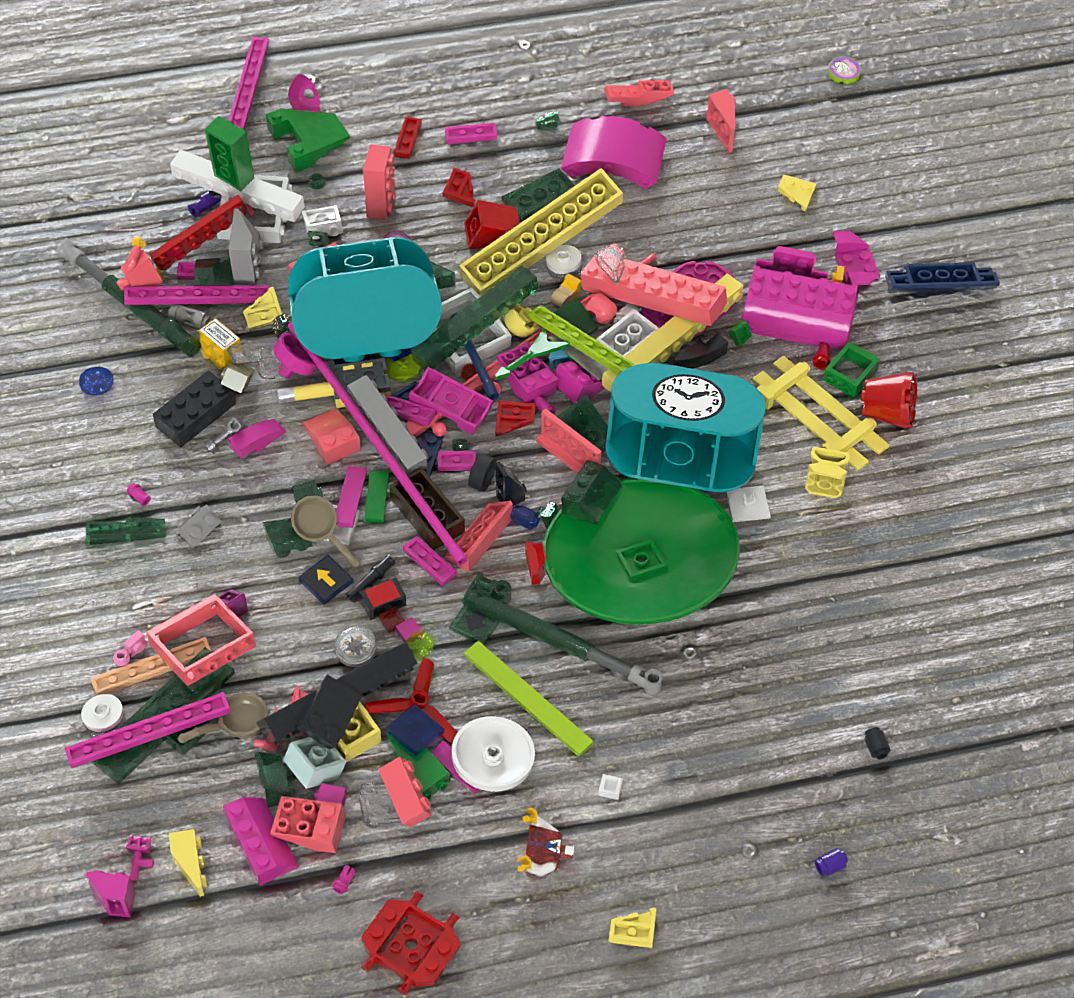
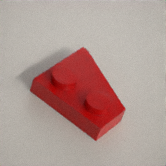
[442,168,475,207]
[495,401,536,436]

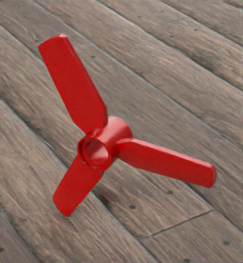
[365,658,458,744]

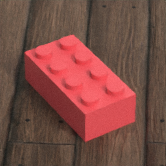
[363,144,396,220]

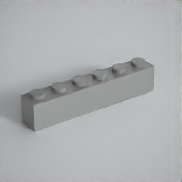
[347,375,428,475]

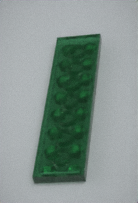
[91,647,235,785]

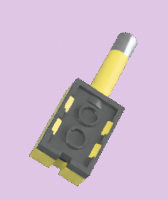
[277,358,391,408]

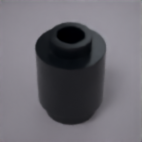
[864,727,891,759]

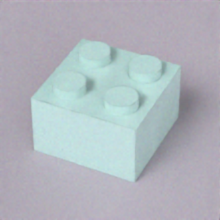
[283,737,346,789]

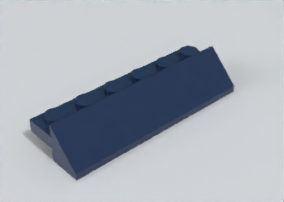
[885,262,1000,293]

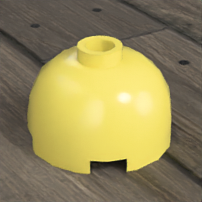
[504,301,541,338]

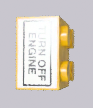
[199,318,244,370]

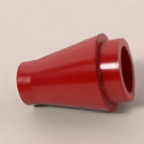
[812,343,831,370]

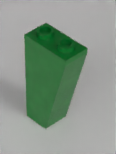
[387,722,450,801]

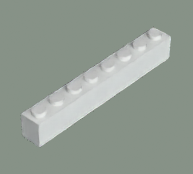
[170,149,305,222]

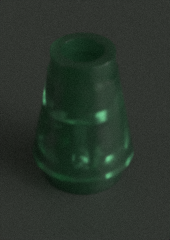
[535,111,561,130]

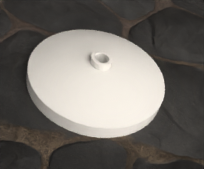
[452,716,535,791]

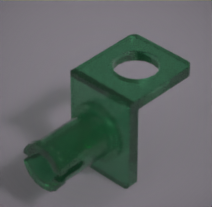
[307,231,343,248]

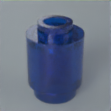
[510,505,540,530]

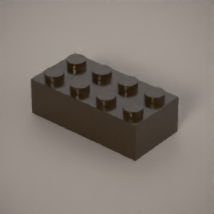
[389,468,465,550]

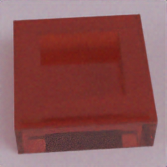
[378,607,405,633]

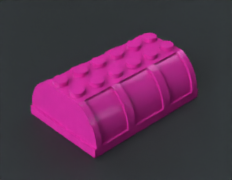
[741,265,858,351]

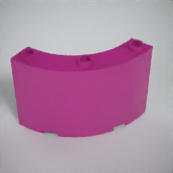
[561,116,667,189]

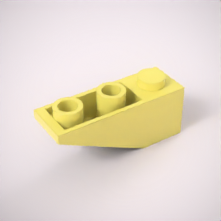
[169,829,207,897]

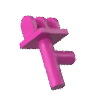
[126,835,154,882]

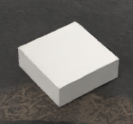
[598,774,623,800]

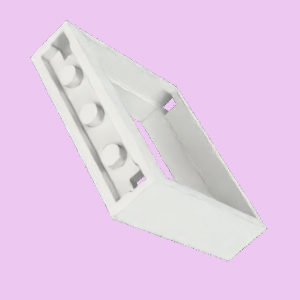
[217,175,292,243]
[427,288,512,374]

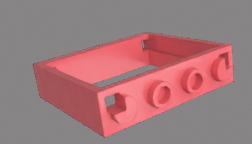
[146,594,256,686]

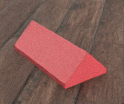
[444,501,513,572]

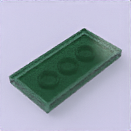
[501,168,575,222]

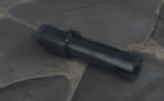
[346,555,396,603]

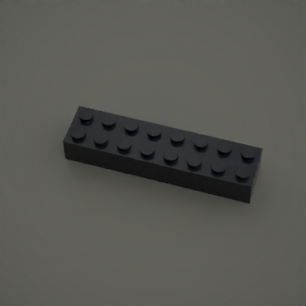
[256,642,418,745]

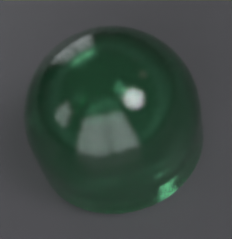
[452,439,471,451]

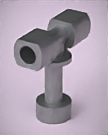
[204,418,247,454]

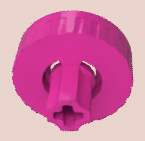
[273,332,317,379]

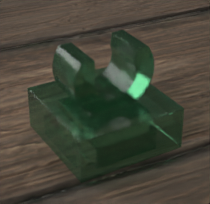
[536,502,559,529]

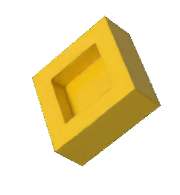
[831,266,844,283]

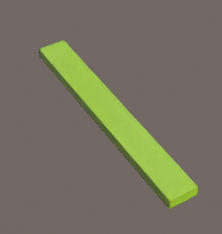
[528,305,635,375]
[464,640,594,757]

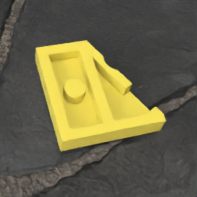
[778,174,816,211]
[243,287,284,330]
[609,908,656,948]

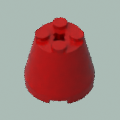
[861,372,918,428]

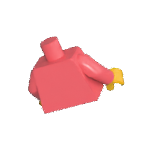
[116,236,164,291]

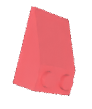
[706,89,735,153]
[302,408,361,465]

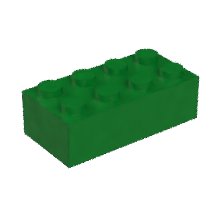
[205,116,254,191]

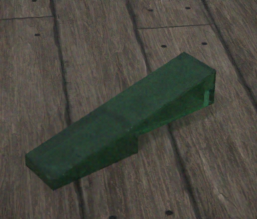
[85,518,166,546]

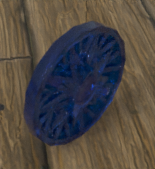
[79,366,114,396]

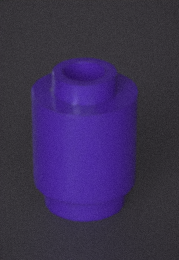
[815,848,848,876]

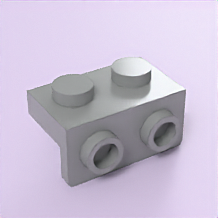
[174,504,222,548]

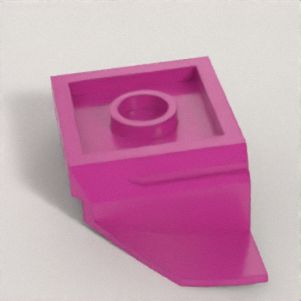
[833,231,880,285]
[756,246,828,279]

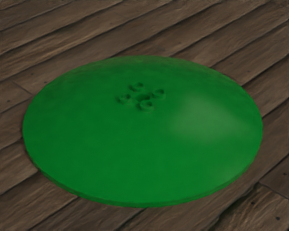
[543,478,740,625]

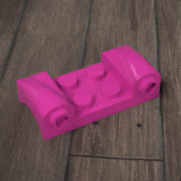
[409,367,493,435]

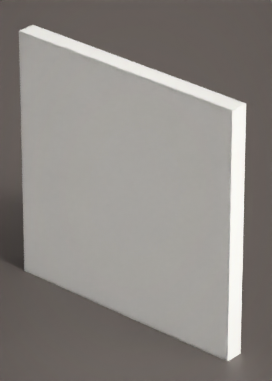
[726,485,771,522]

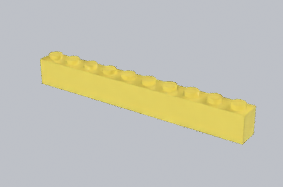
[602,273,743,392]

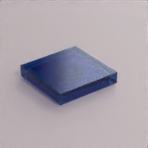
[386,704,445,756]

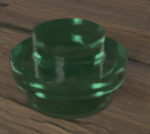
[308,173,326,189]

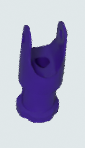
[188,190,222,218]

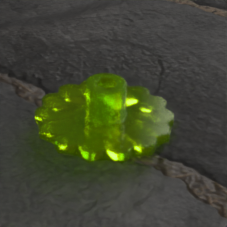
[407,631,434,658]

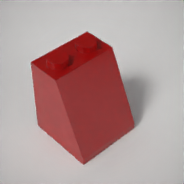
[464,200,519,249]

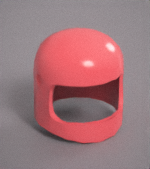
[585,292,618,325]

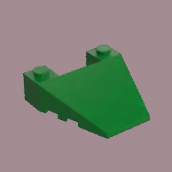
[265,108,350,172]

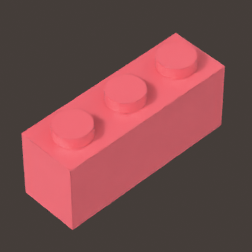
[378,757,432,828]

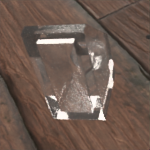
[596,243,626,285]

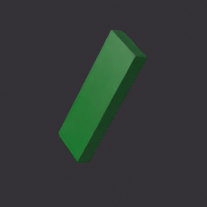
[364,471,389,523]

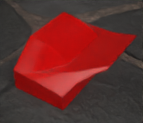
[525,541,546,585]

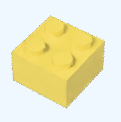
[336,701,382,762]

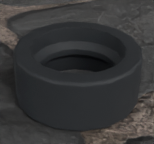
[468,453,497,492]

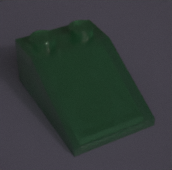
[556,395,608,456]

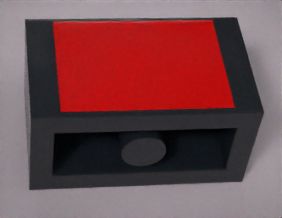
[360,577,407,621]

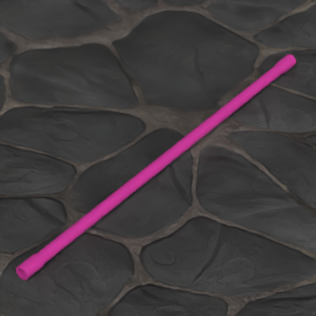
[288,321,468,566]

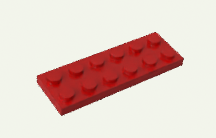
[149,194,247,270]

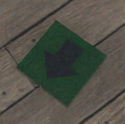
[449,597,504,646]

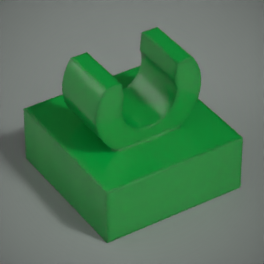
[728,320,752,346]

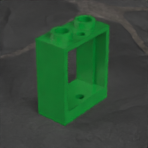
[823,341,880,398]

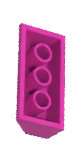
[223,797,299,886]

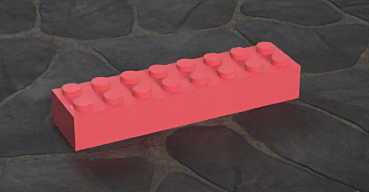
[580,252,727,326]

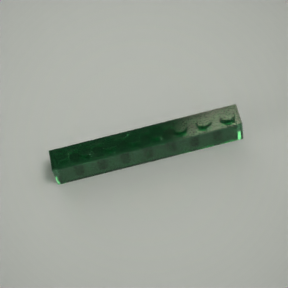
[411,265,539,371]

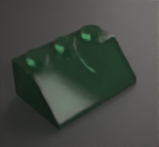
[561,460,622,525]

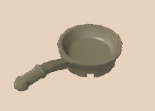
[291,495,360,568]
[178,692,268,743]

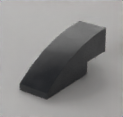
[673,333,728,369]

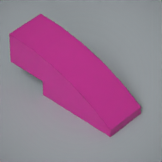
[228,419,286,459]

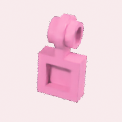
[113,630,146,667]

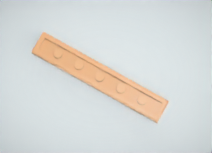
[90,637,212,696]

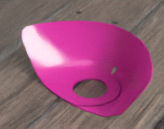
[288,74,320,112]

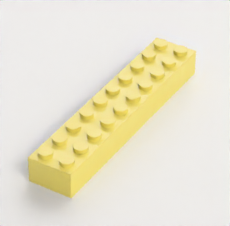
[459,168,623,299]

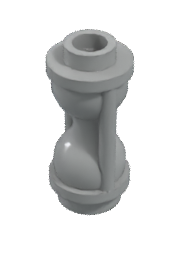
[168,304,210,329]

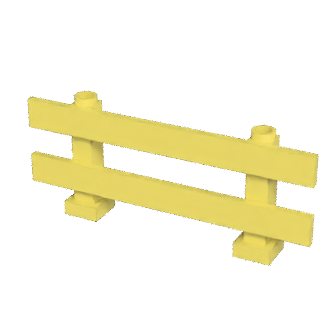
[752,355,890,471]

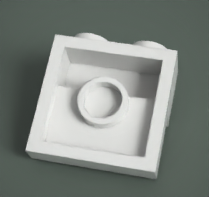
[302,206,343,239]

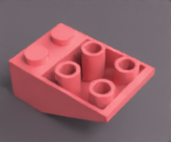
[270,796,346,853]

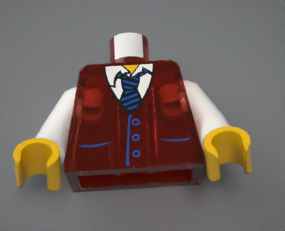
[517,808,574,876]

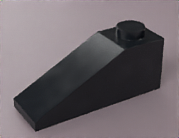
[496,462,527,506]

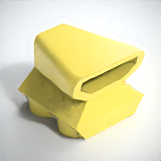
[805,447,850,498]

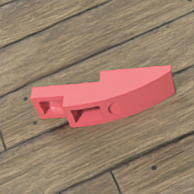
[604,80,674,107]

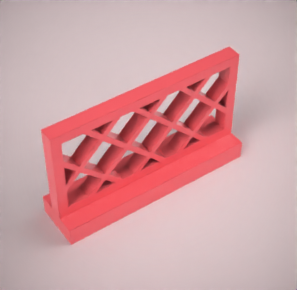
[536,408,605,485]

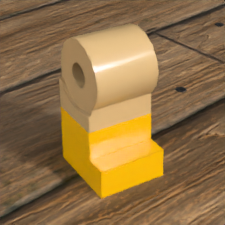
[550,273,581,307]

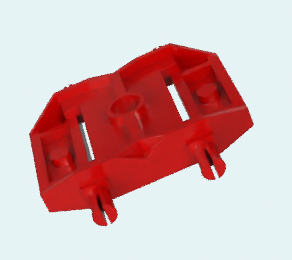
[361,891,461,995]

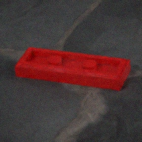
[393,116,422,159]

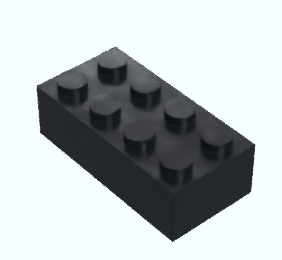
[153,370,236,448]

